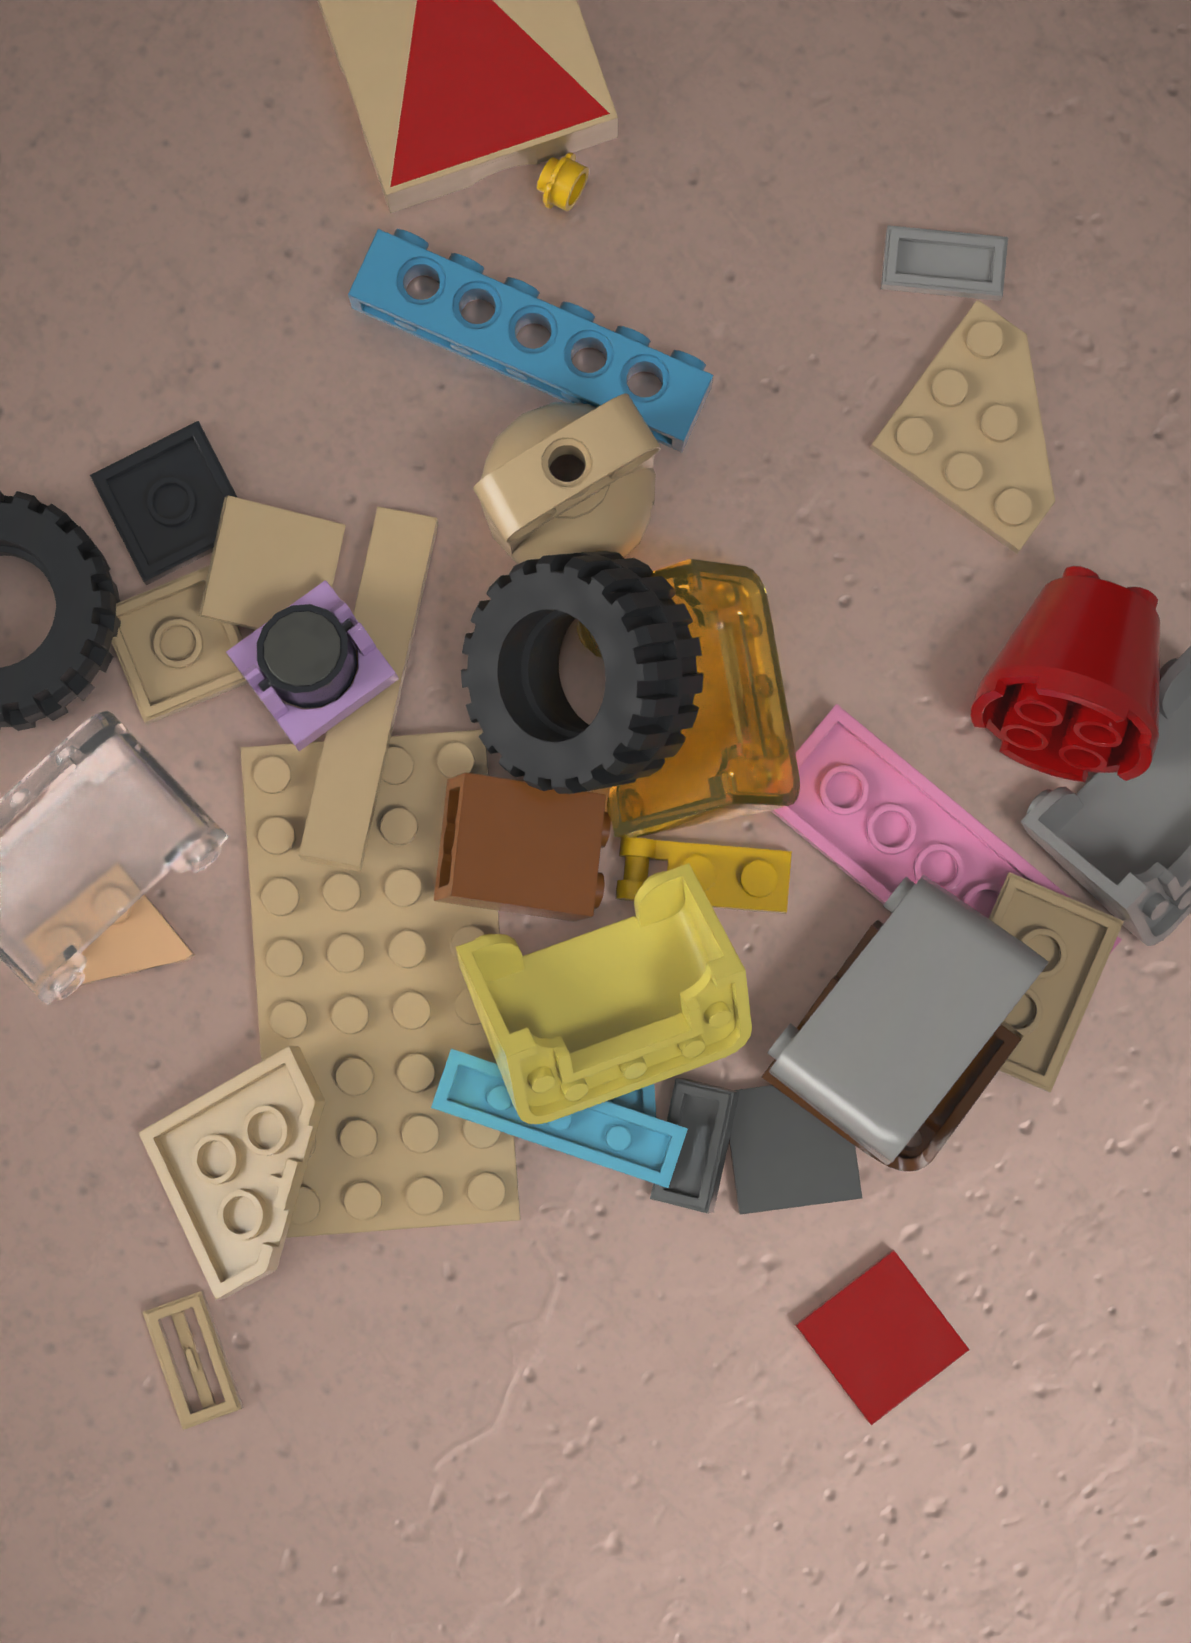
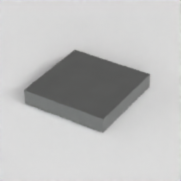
[729,1085,862,1215]

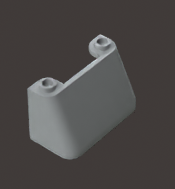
[1021,646,1191,946]
[767,875,1049,1165]

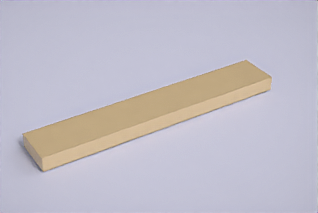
[299,506,438,871]

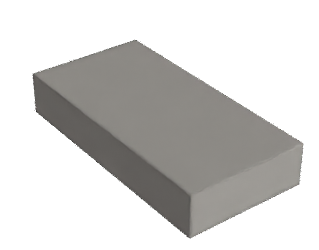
[881,225,1008,301]

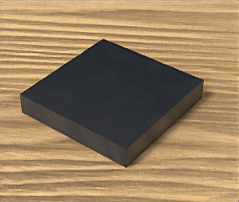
[90,421,238,585]

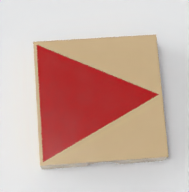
[317,0,618,214]

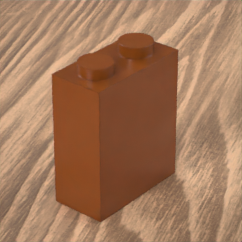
[434,772,611,922]

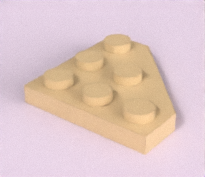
[870,299,1055,554]
[138,1046,325,1299]

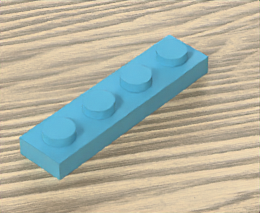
[431,1049,688,1188]

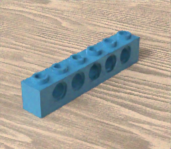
[348,229,713,453]

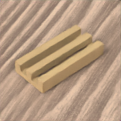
[143,1291,244,1430]

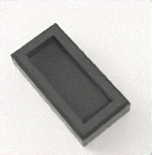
[650,1078,739,1214]

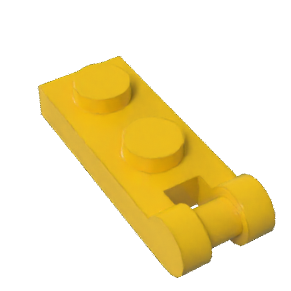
[616,837,792,914]

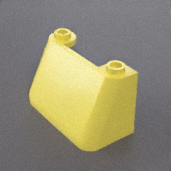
[456,863,752,1124]

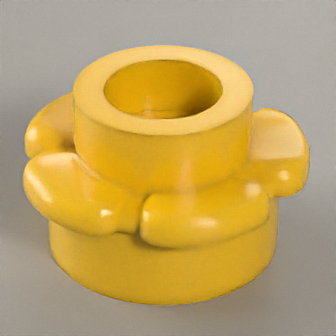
[537,152,589,211]

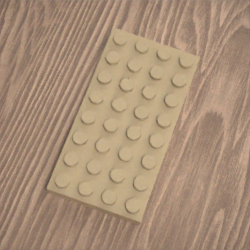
[240,730,521,1238]

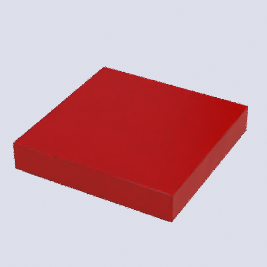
[795,1249,970,1426]

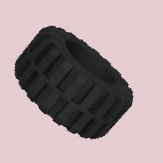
[0,491,121,731]
[461,551,704,794]

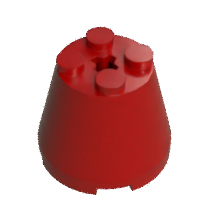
[970,566,1160,782]

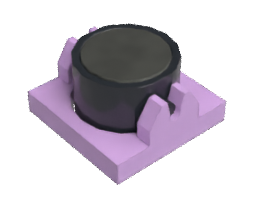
[226,580,399,751]

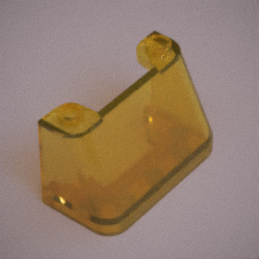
[577,559,800,838]

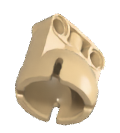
[473,393,661,564]

